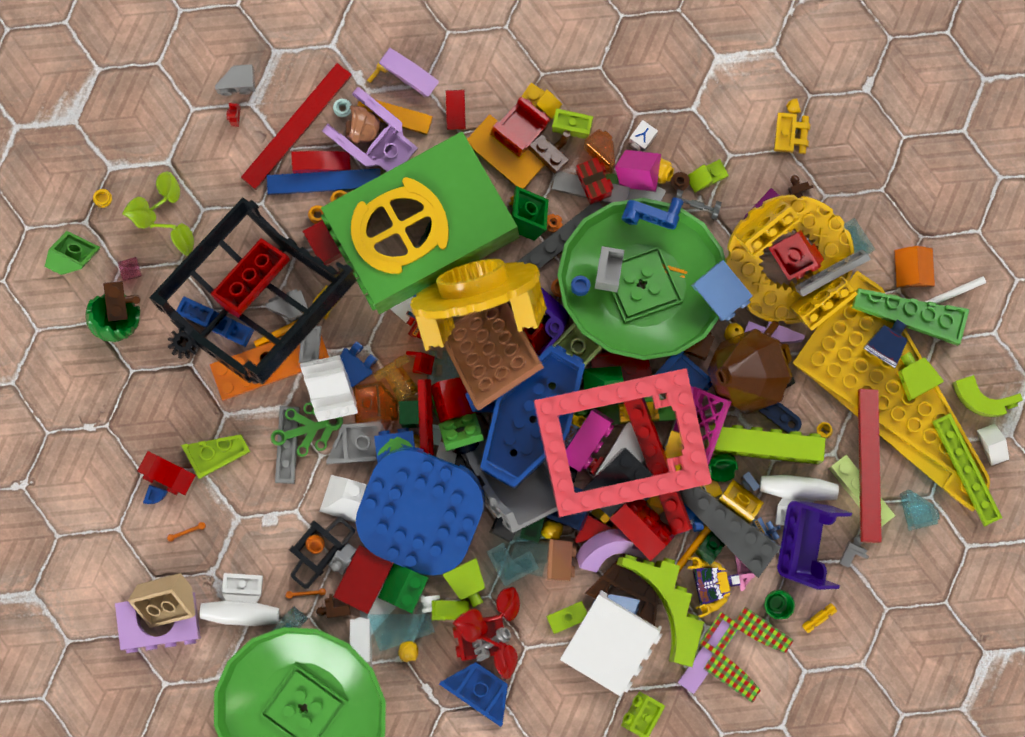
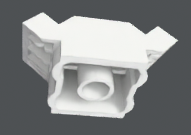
[300,355,358,422]

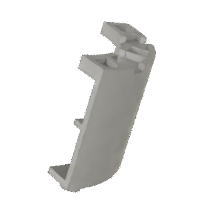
[461,437,557,533]

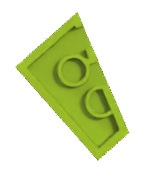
[181,434,251,479]

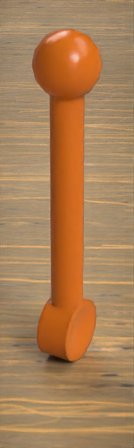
[167,522,206,542]
[286,588,326,599]

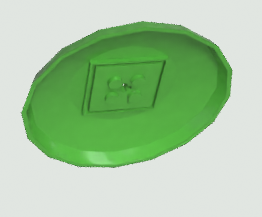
[557,198,725,360]
[214,627,386,737]

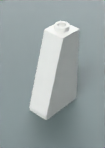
[593,422,645,478]

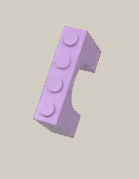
[115,592,201,653]

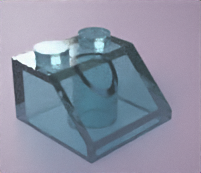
[900,490,940,531]

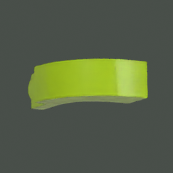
[952,375,1023,417]

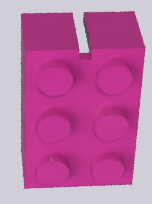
[566,408,615,472]

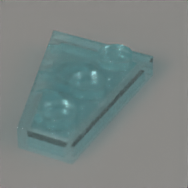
[368,614,436,651]

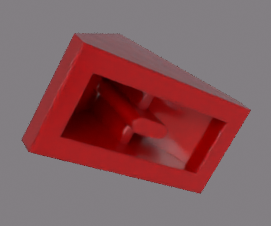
[575,515,612,544]

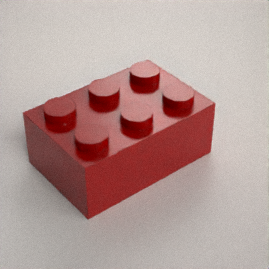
[610,499,675,561]

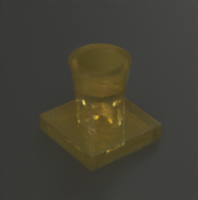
[372,354,418,404]

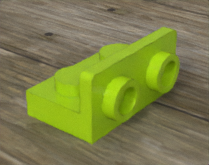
[621,692,665,737]

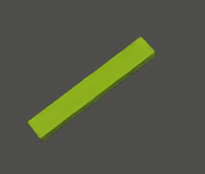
[932,413,1002,526]

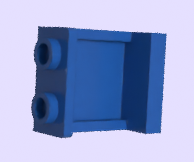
[654,351,712,391]

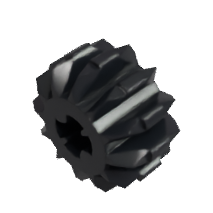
[168,329,199,359]

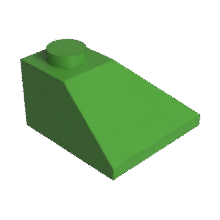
[44,231,100,275]

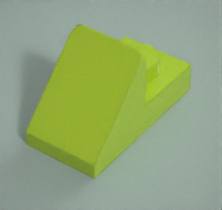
[688,159,729,194]

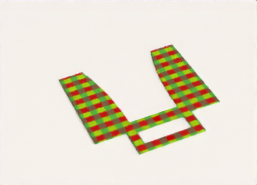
[700,607,794,703]

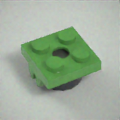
[438,413,484,454]

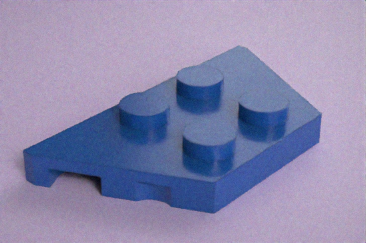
[439,662,508,727]

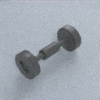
[676,189,722,220]

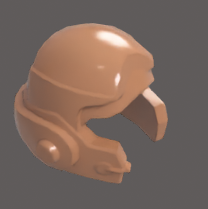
[346,105,380,145]

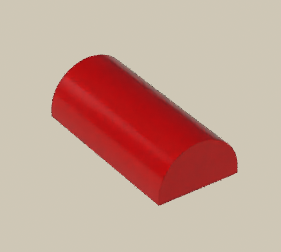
[211,238,290,318]

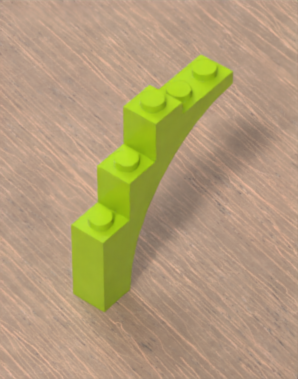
[617,555,704,667]

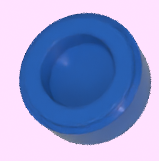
[571,276,590,296]

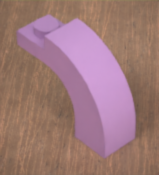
[576,529,646,573]

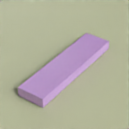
[677,620,738,694]

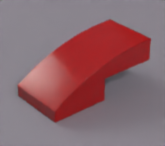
[446,90,466,130]

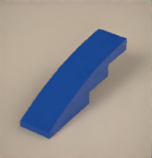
[176,296,254,347]

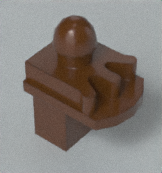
[788,175,814,198]
[316,593,351,619]

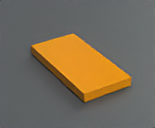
[467,114,545,189]

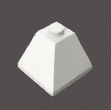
[320,475,367,523]

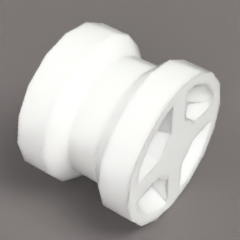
[420,595,440,613]

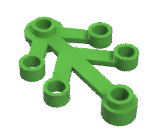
[270,403,343,457]

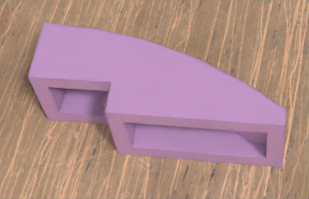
[379,48,439,97]
[744,321,805,344]

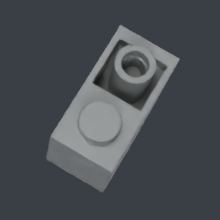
[215,64,255,96]
[265,289,308,321]

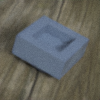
[741,472,760,493]

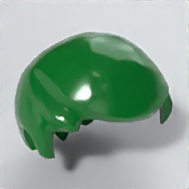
[85,294,140,342]

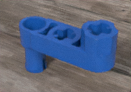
[621,198,684,229]

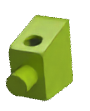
[898,352,944,401]
[443,558,485,608]

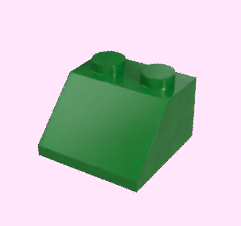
[378,563,429,614]

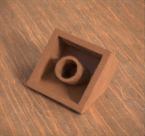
[547,539,576,581]

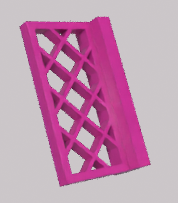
[673,386,731,465]

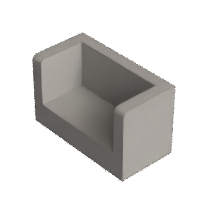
[594,246,625,293]

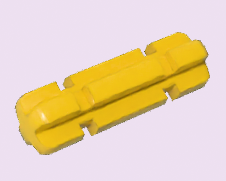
[802,603,837,633]

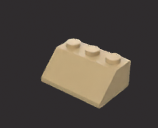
[128,573,195,628]

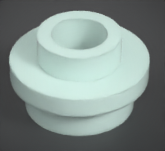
[333,98,351,118]

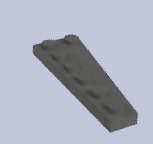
[679,486,782,578]

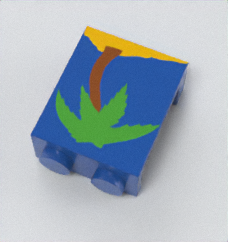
[374,428,415,462]

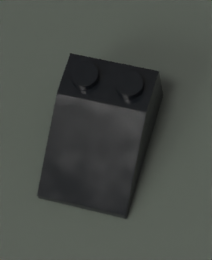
[582,448,653,518]

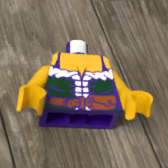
[687,557,740,618]

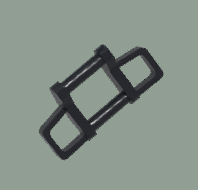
[289,517,355,589]

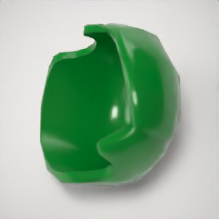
[708,453,738,482]
[764,590,795,619]

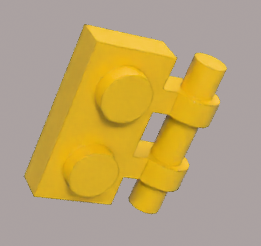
[774,112,811,154]

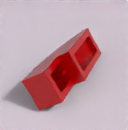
[291,151,351,174]

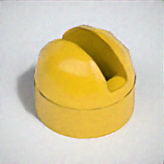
[786,98,801,114]
[817,422,833,438]

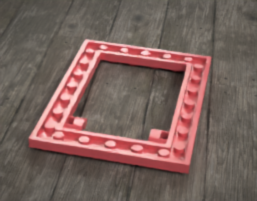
[534,368,712,517]

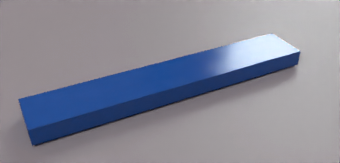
[267,168,381,195]

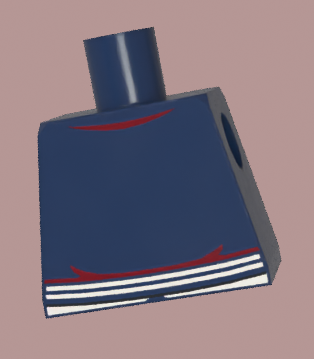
[863,319,908,368]

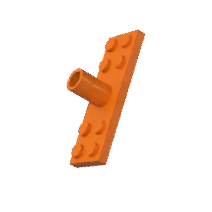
[210,325,329,401]

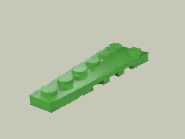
[851,289,969,346]

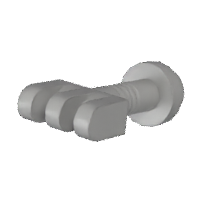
[472,627,511,662]

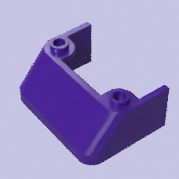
[482,287,570,357]
[777,501,852,590]

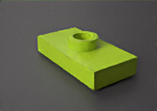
[546,601,587,634]

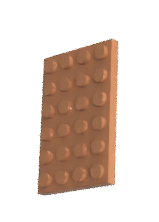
[444,302,544,411]

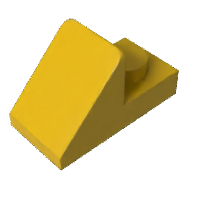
[522,82,562,120]

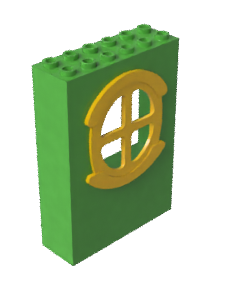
[320,132,520,315]

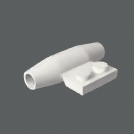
[759,475,839,525]
[200,573,280,626]

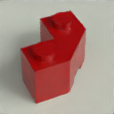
[137,451,196,496]

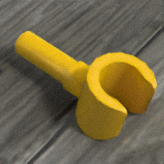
[367,62,388,83]

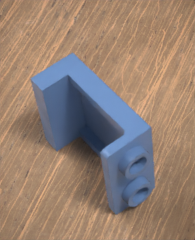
[691,260,752,321]

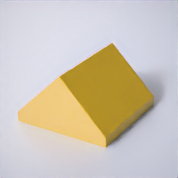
[718,479,764,523]

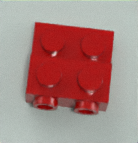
[769,230,824,280]

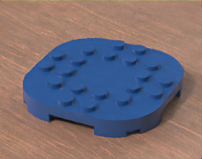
[356,447,485,576]

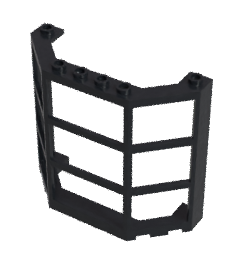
[149,197,357,385]

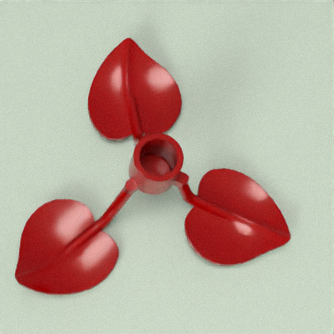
[453,587,520,680]

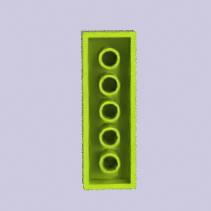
[704,423,826,465]

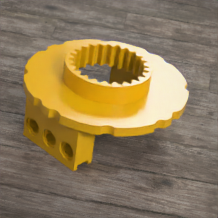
[725,195,858,331]
[410,259,547,351]

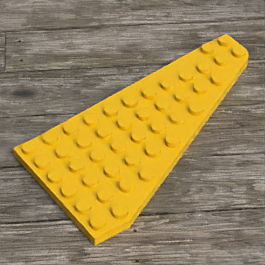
[792,271,990,512]

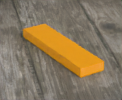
[357,99,433,135]

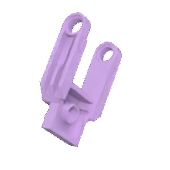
[322,87,418,172]

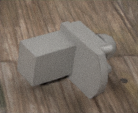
[839,535,869,568]
[328,543,357,575]

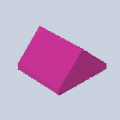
[615,150,661,192]

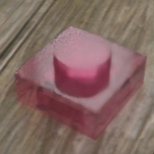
[118,257,142,281]

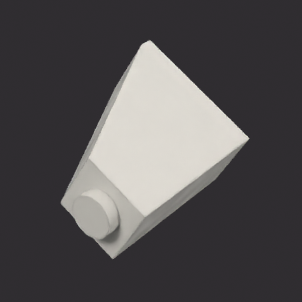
[350,617,373,668]

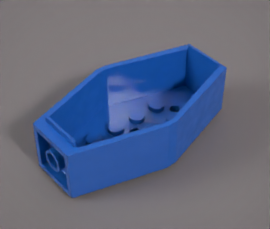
[480,345,585,489]

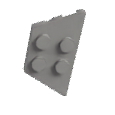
[326,422,386,464]

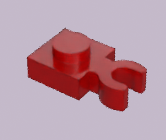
[227,103,241,127]

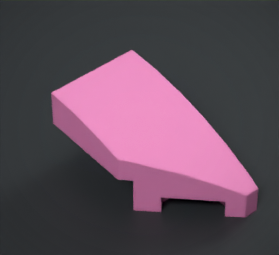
[735,555,755,591]

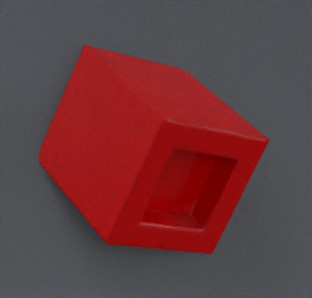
[405,351,435,375]

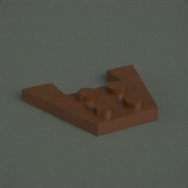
[585,553,659,626]

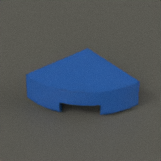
[143,485,168,504]

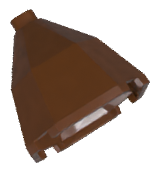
[707,329,792,414]

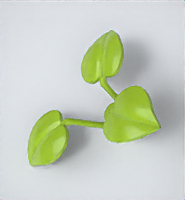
[122,171,194,256]

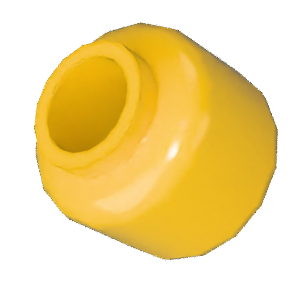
[657,158,674,184]

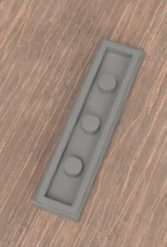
[552,171,630,203]
[795,250,871,296]
[275,406,300,484]

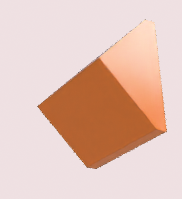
[894,246,935,288]

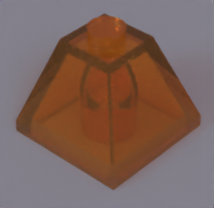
[583,129,615,173]
[353,381,398,423]

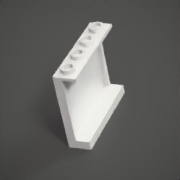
[560,590,662,696]

